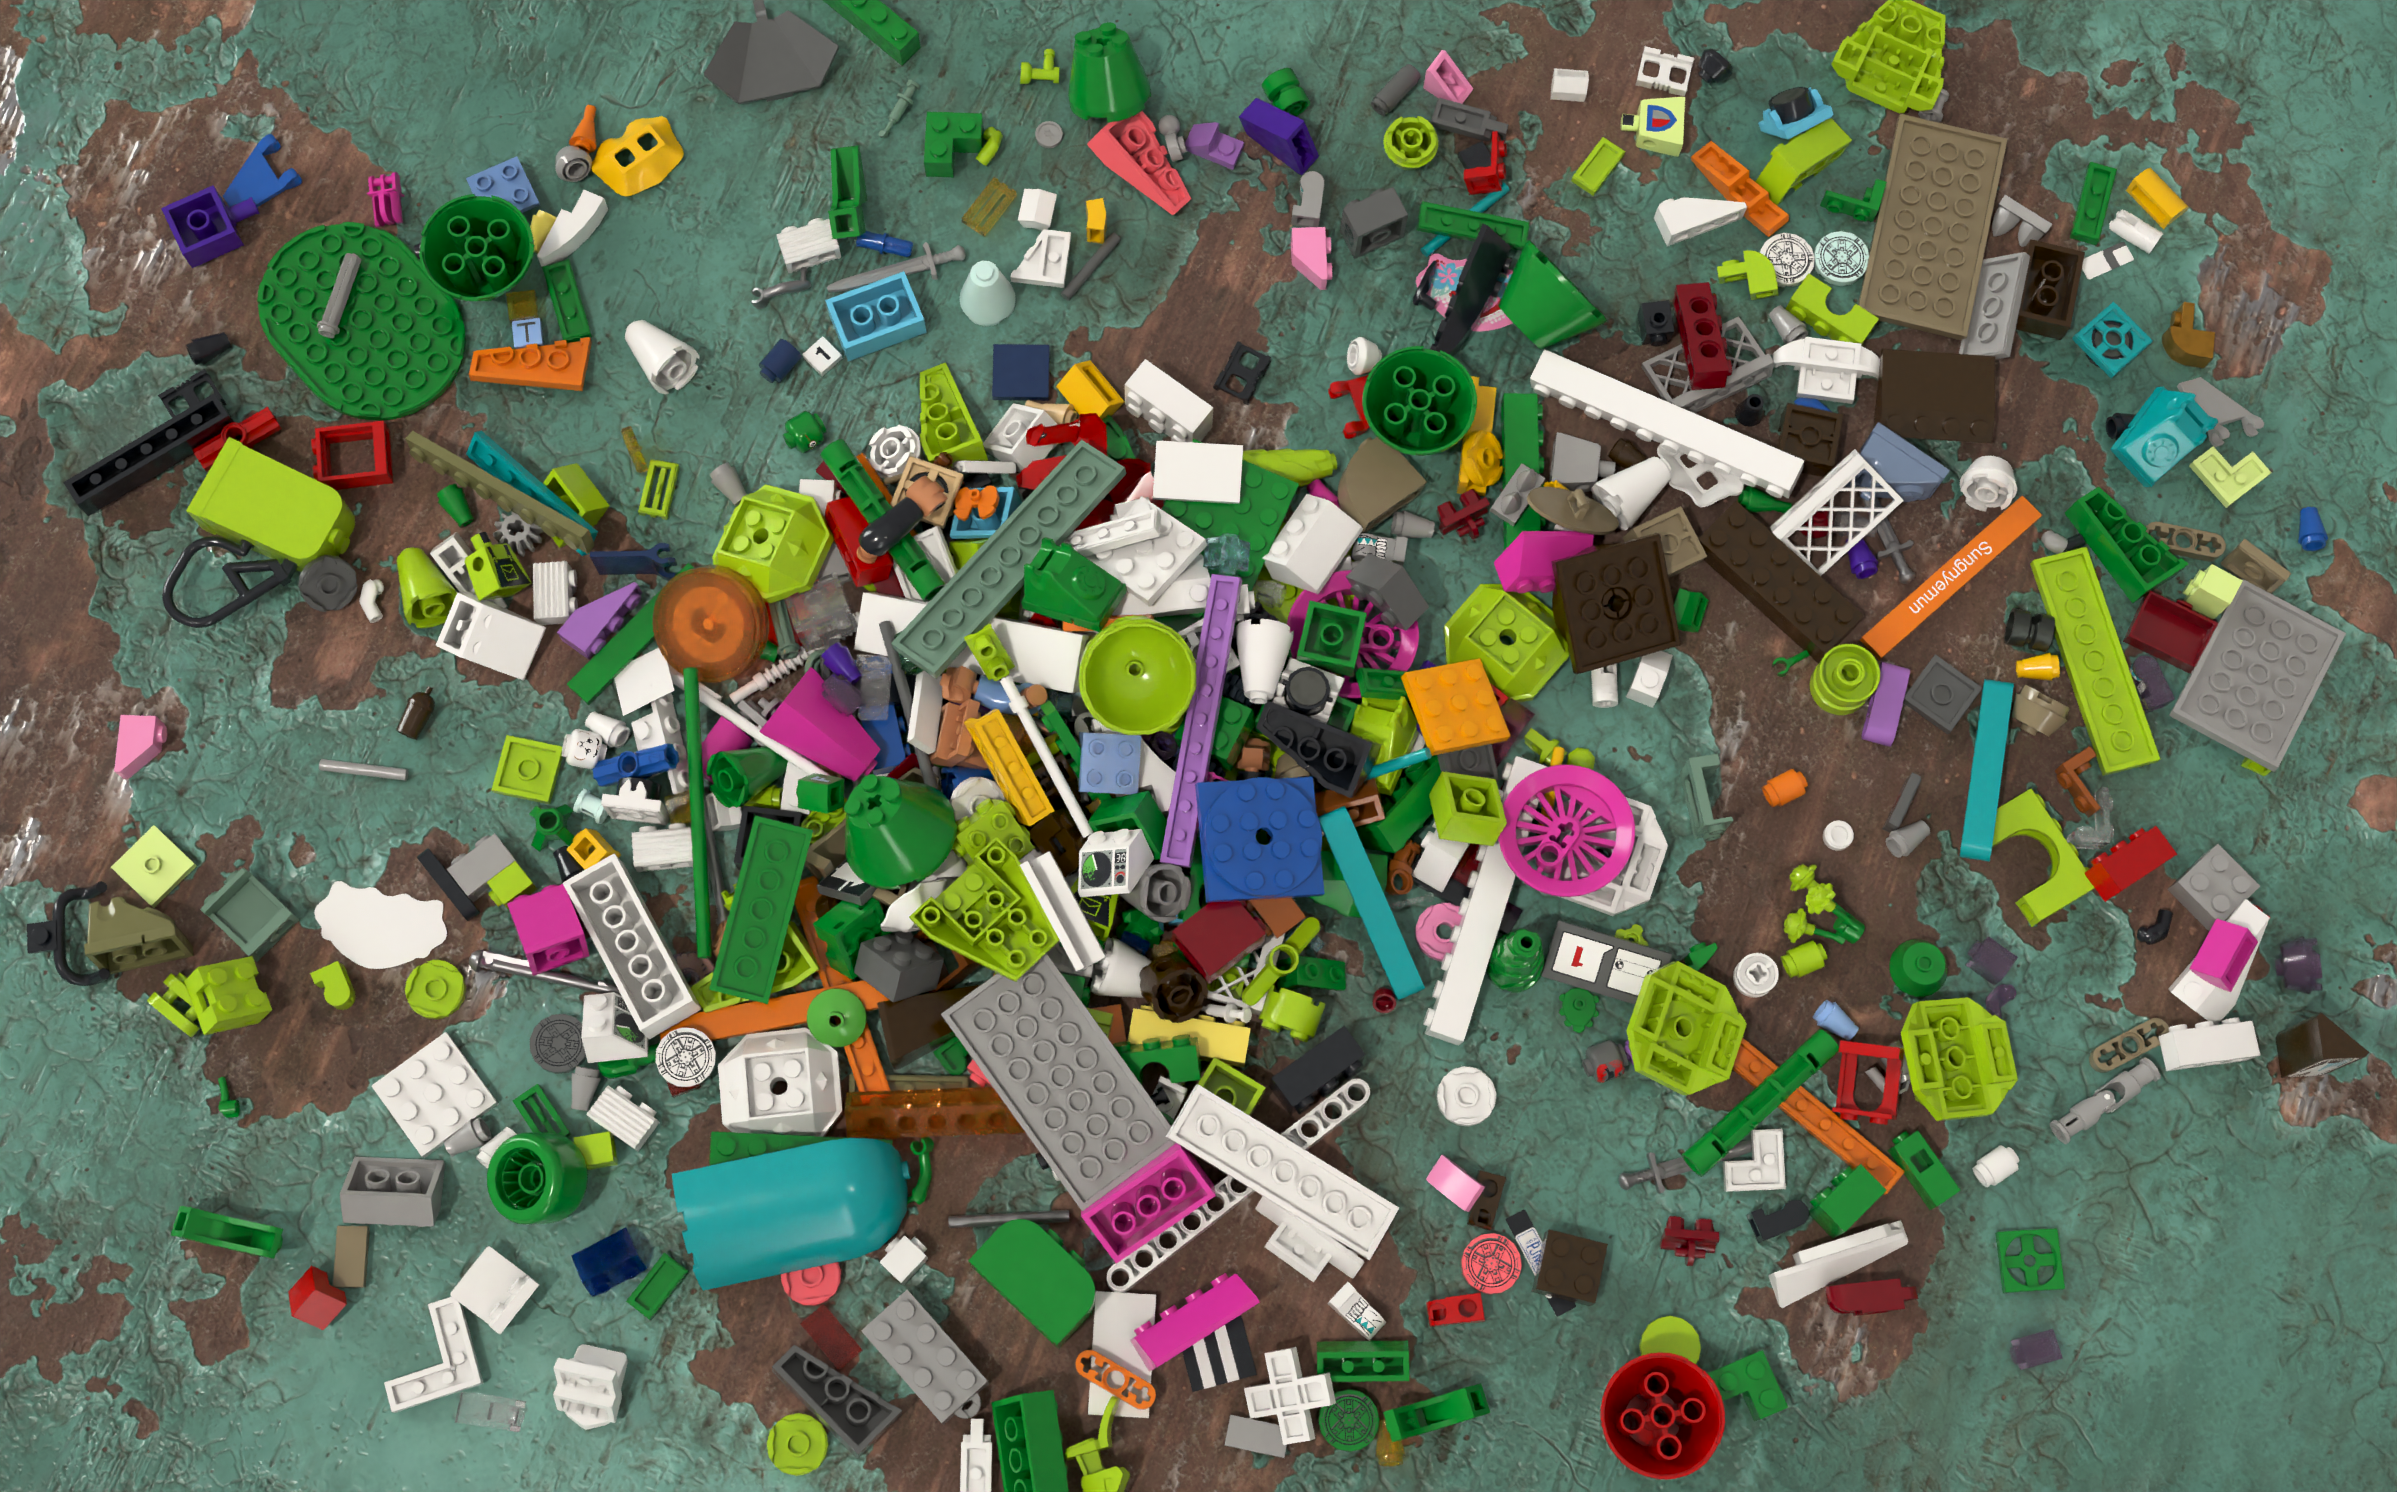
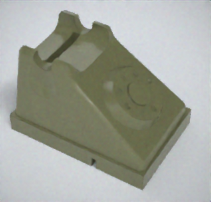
[84,896,194,974]

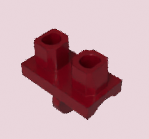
[1436,489,1490,540]
[1660,1216,1719,1266]

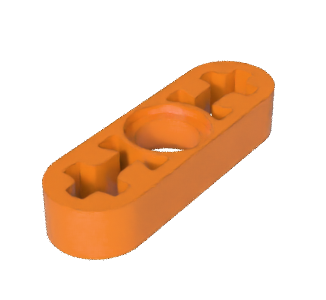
[1076,1350,1156,1410]

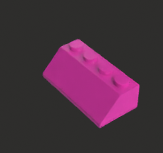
[1130,1273,1260,1371]

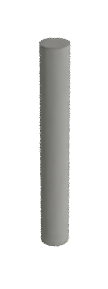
[319,759,409,781]

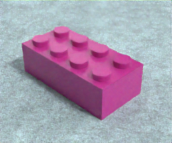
[1081,1143,1216,1264]

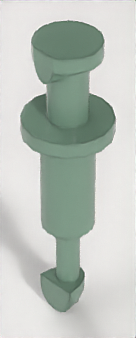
[879,80,920,138]

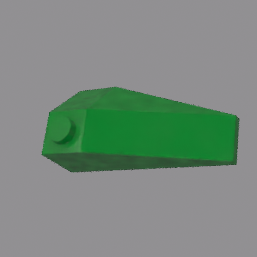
[1308,851,1387,918]

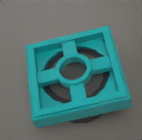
[2072,301,2153,378]

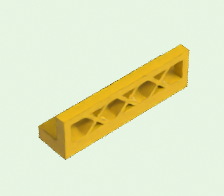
[1457,376,1496,497]
[964,709,1054,826]

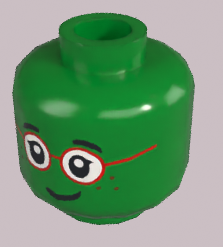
[782,411,827,453]

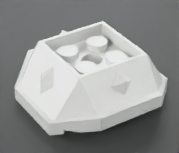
[1541,797,1668,916]
[718,1028,843,1137]

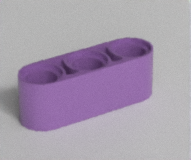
[1861,662,1910,747]

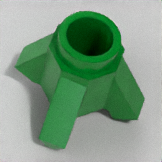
[529,804,574,852]
[1116,907,1164,948]

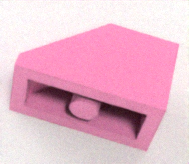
[114,715,167,779]

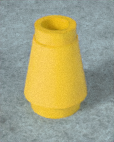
[2016,652,2060,681]

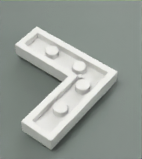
[384,1297,484,1413]

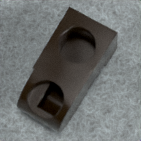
[1467,1170,1506,1230]

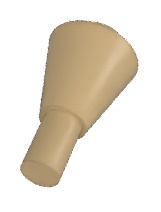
[1025,400,1077,425]

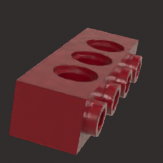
[1673,282,1732,390]

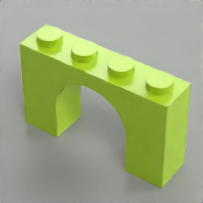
[1992,789,2094,927]

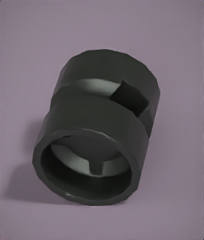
[2004,608,2055,652]

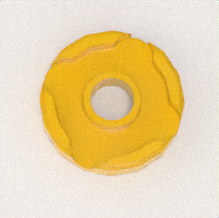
[1462,430,1503,487]

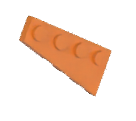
[469,337,592,391]

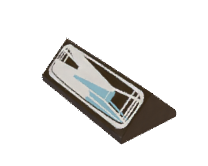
[2275,1012,2370,1078]

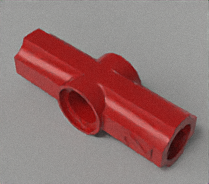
[193,407,282,472]

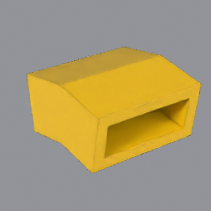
[1086,198,1107,244]

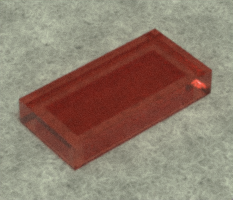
[800,1304,863,1371]

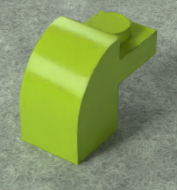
[1717,250,1779,300]

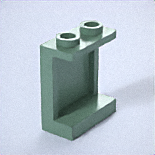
[200,867,300,962]

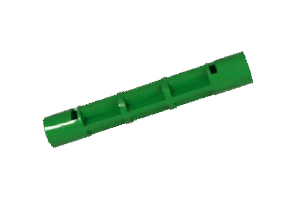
[820,439,946,602]
[1682,1029,1839,1177]

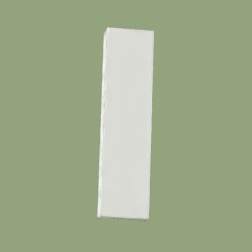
[854,592,1089,693]

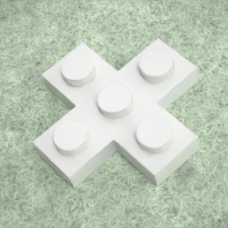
[1244,1347,1336,1445]

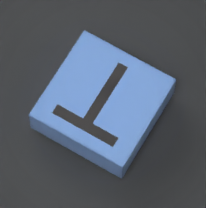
[512,318,544,349]

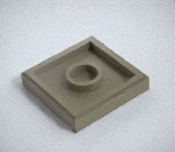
[2220,538,2292,594]

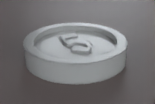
[1035,121,1063,149]

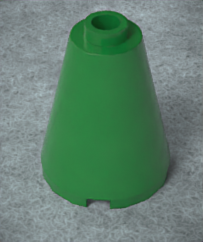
[706,747,788,808]

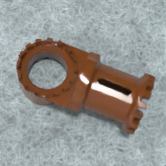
[1385,840,1421,896]

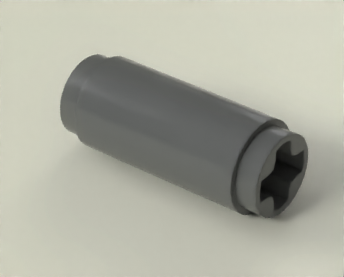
[1371,64,1421,116]

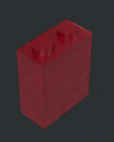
[1171,900,1266,984]

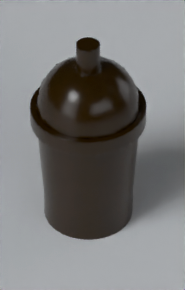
[396,686,435,740]

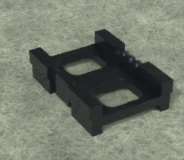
[1213,341,1272,405]
[158,369,227,418]

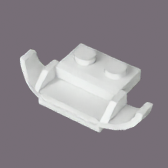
[1772,337,1880,404]

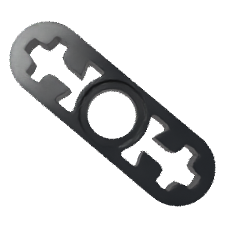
[417,848,480,922]

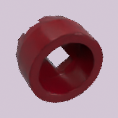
[1372,987,1396,1013]

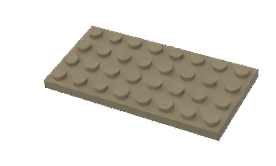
[1858,114,2007,340]

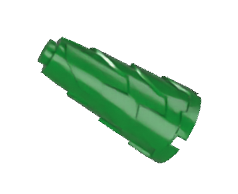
[1486,929,1544,993]

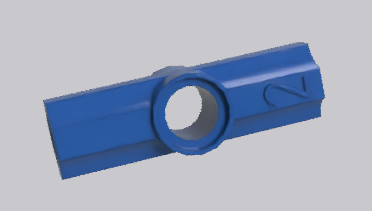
[593,744,679,787]

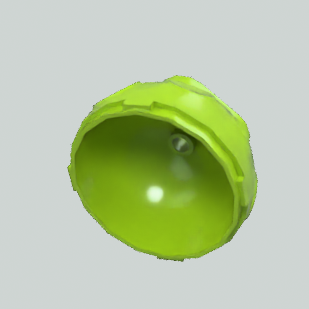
[1079,616,1196,735]

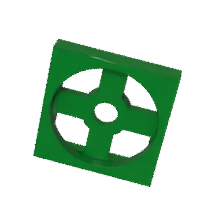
[1995,1228,2065,1293]

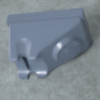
[1845,422,1950,502]

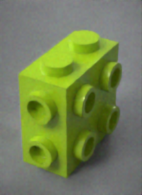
[952,799,1035,870]

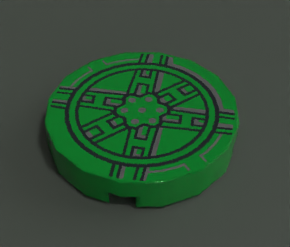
[1318,1389,1380,1452]

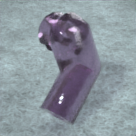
[1985,984,2016,1019]

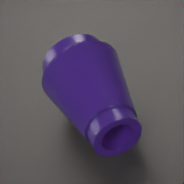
[1845,536,1878,579]
[821,642,862,687]

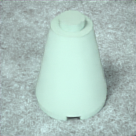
[960,261,1016,326]

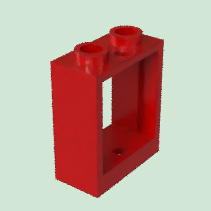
[311,421,393,490]

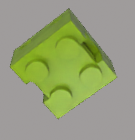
[184,956,272,1035]

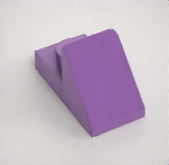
[1185,122,1244,170]

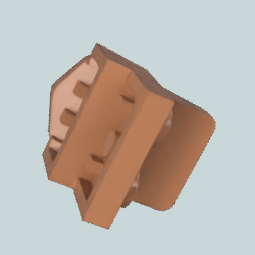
[929,699,989,770]

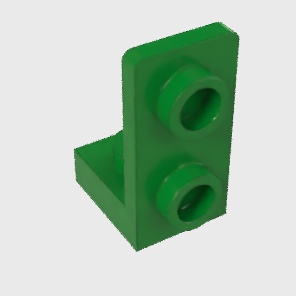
[1820,179,1887,222]
[1277,956,1346,991]

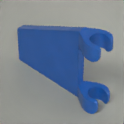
[223,134,302,207]

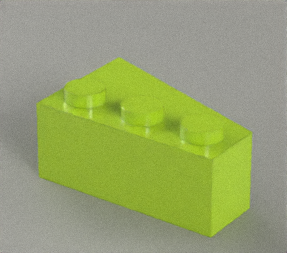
[1755,118,1852,205]

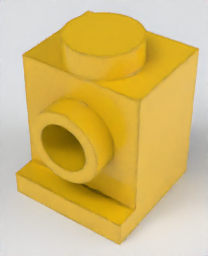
[567,828,621,870]

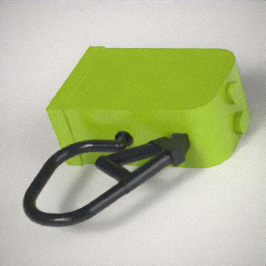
[162,437,355,628]

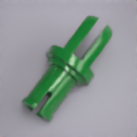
[598,1043,659,1079]

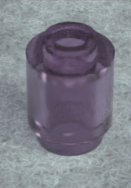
[821,673,865,717]

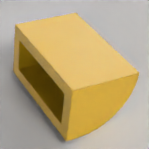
[2126,167,2189,230]
[1056,360,1125,419]

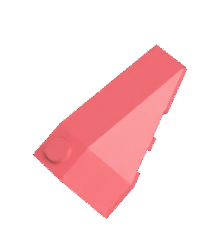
[1087,111,1191,215]

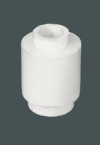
[1972,1145,2019,1187]

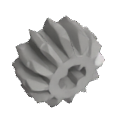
[493,511,543,557]

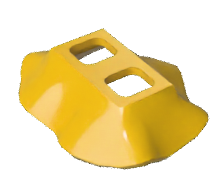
[591,116,684,196]

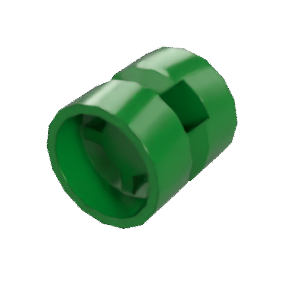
[1262,68,1310,117]

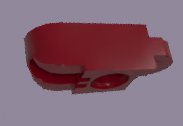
[1825,1278,1919,1316]

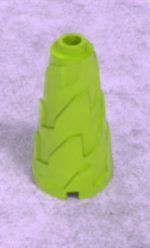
[1242,448,1337,487]

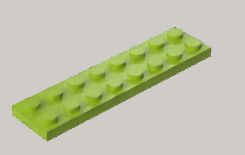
[2030,547,2160,776]

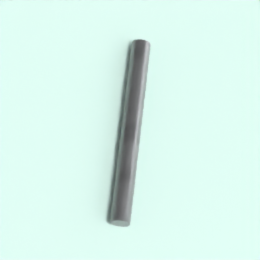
[949,1210,1069,1228]

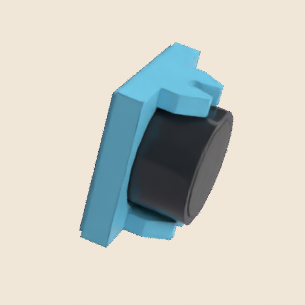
[1758,87,1834,140]

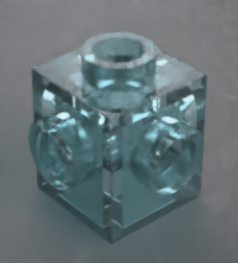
[1203,533,1250,577]

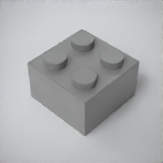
[2167,844,2260,931]

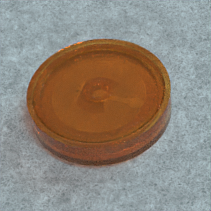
[653,565,769,683]

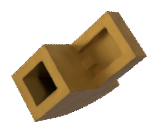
[2162,302,2215,368]

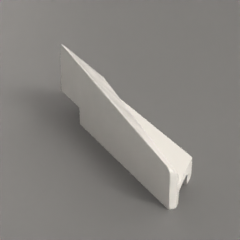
[1768,1220,1908,1308]

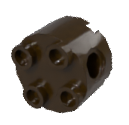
[1139,952,1208,1023]

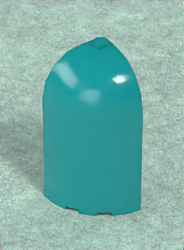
[672,1138,911,1291]

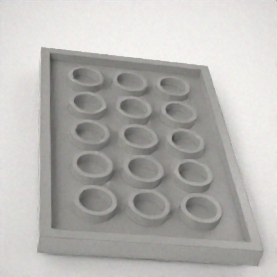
[2169,579,2346,772]

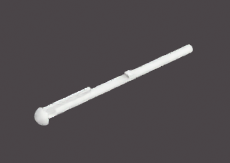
[667,660,831,776]

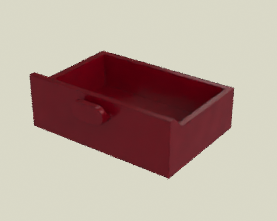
[2123,590,2219,674]

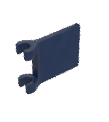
[590,543,677,581]

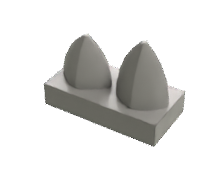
[1992,195,2052,247]
[1490,463,1545,527]

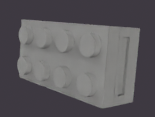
[861,1289,989,1425]

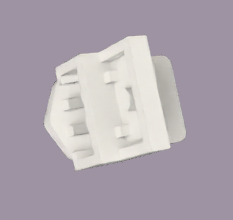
[553,1344,628,1430]

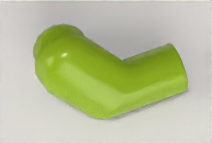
[975,127,1003,166]

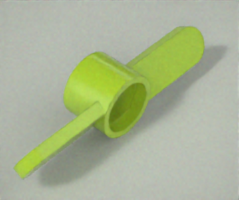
[1241,917,1321,1006]

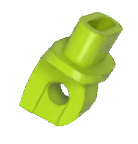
[1524,728,1568,767]

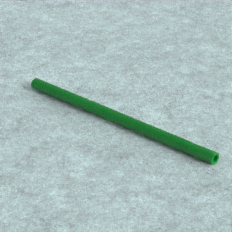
[683,667,712,959]

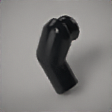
[2137,909,2173,945]

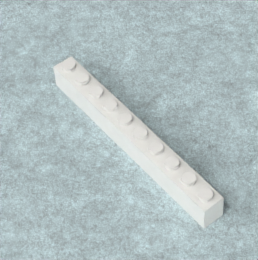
[1530,349,1804,499]
[1423,756,1547,1046]

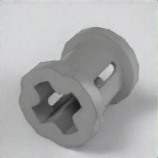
[1918,88,1949,123]

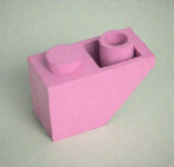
[1291,227,1332,290]

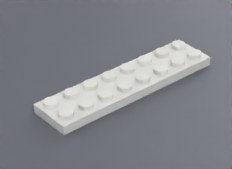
[1166,1084,1399,1260]

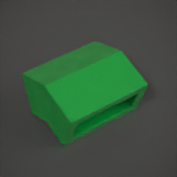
[1673,588,1709,632]

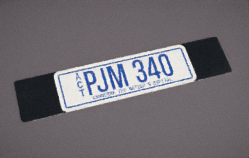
[1506,1210,1576,1317]

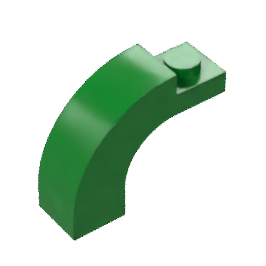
[1383,1383,1490,1442]

